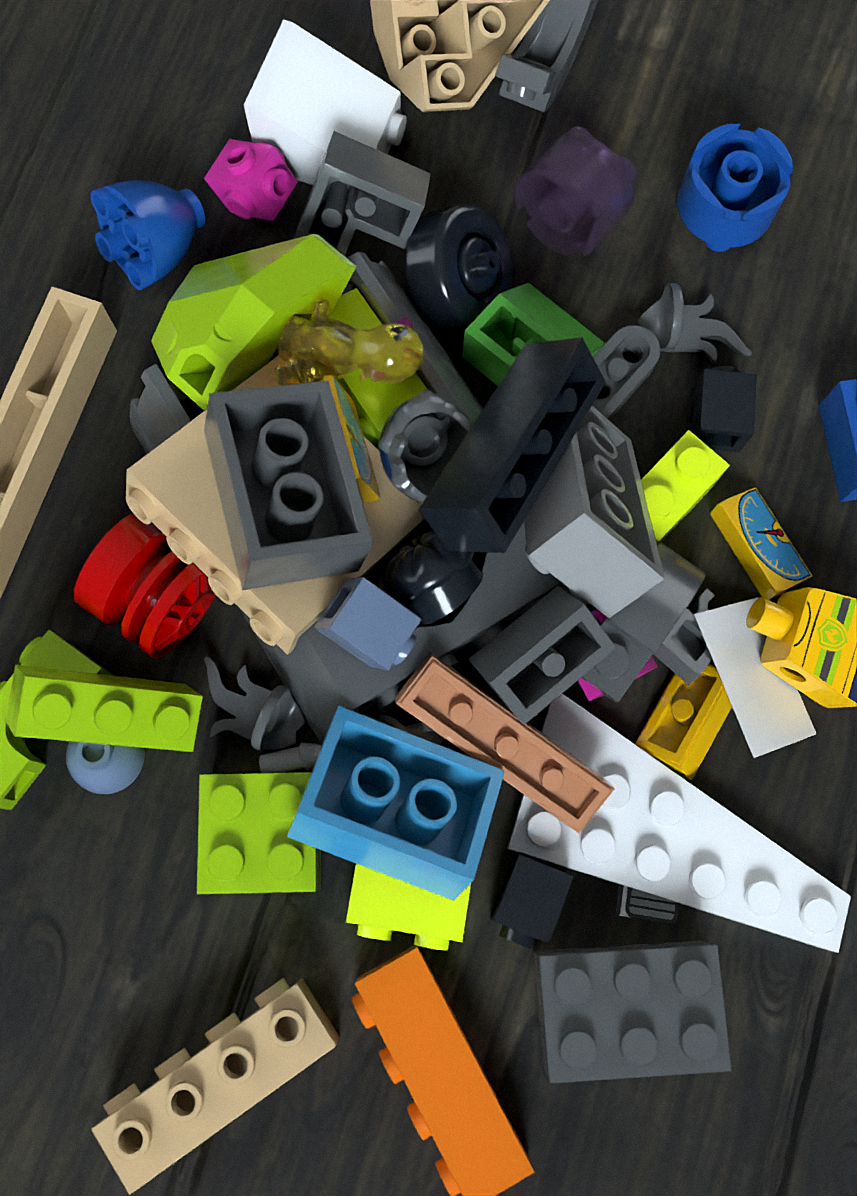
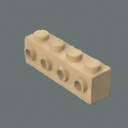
[91,978,340,1195]

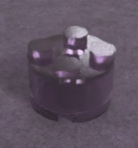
[515,126,636,256]

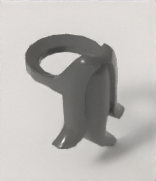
[638,283,752,363]
[204,657,305,751]

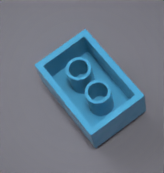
[286,706,505,901]

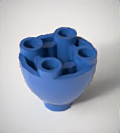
[91,180,205,290]

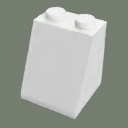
[244,19,406,185]

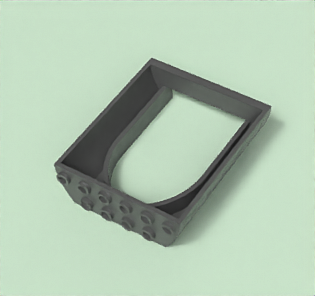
[130,252,573,745]

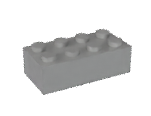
[524,406,665,618]

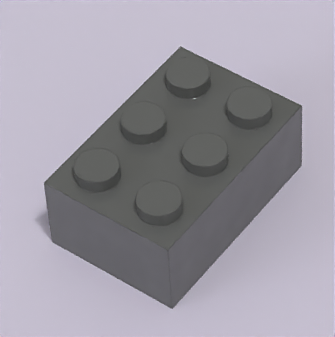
[204,381,373,590]
[533,940,731,1083]

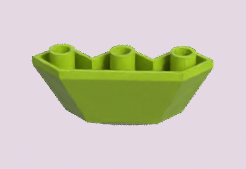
[151,234,357,411]

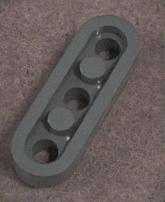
[592,326,660,420]

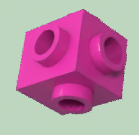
[204,139,298,221]

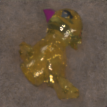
[275,298,424,386]

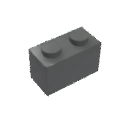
[468,586,616,725]

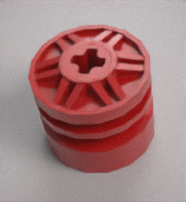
[74,513,216,659]

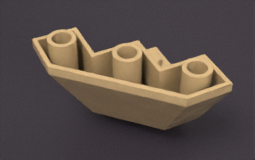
[370,0,550,112]

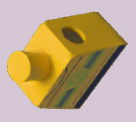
[746,587,857,708]

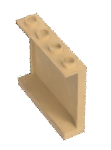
[126,355,428,655]

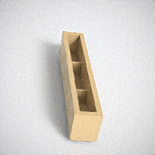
[0,287,117,599]

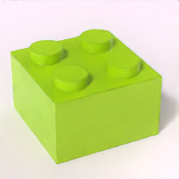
[197,772,321,894]

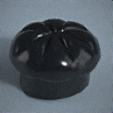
[383,529,483,625]

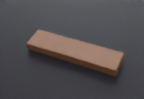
[394,652,615,833]

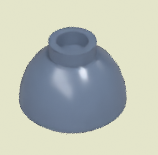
[66,741,145,794]

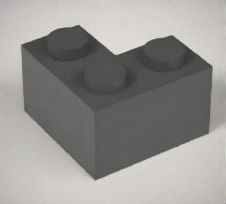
[294,131,431,256]

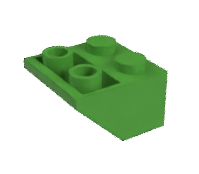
[462,283,606,386]

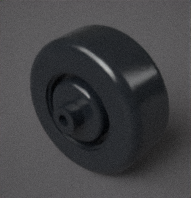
[404,203,514,334]

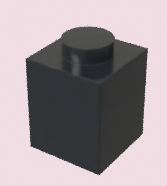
[690,366,757,452]
[491,854,574,949]

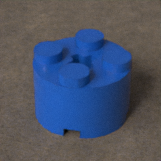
[676,124,793,252]

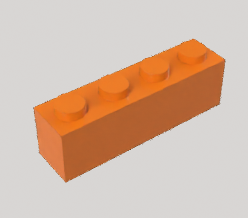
[351,945,534,1196]

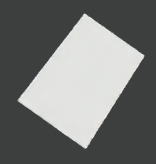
[694,597,817,758]

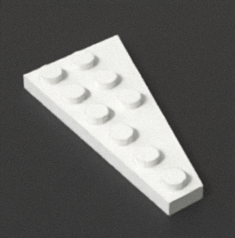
[507,694,851,953]

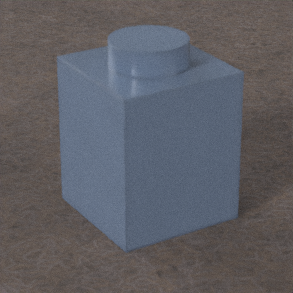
[314,577,422,670]

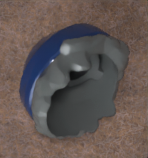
[379,390,473,502]

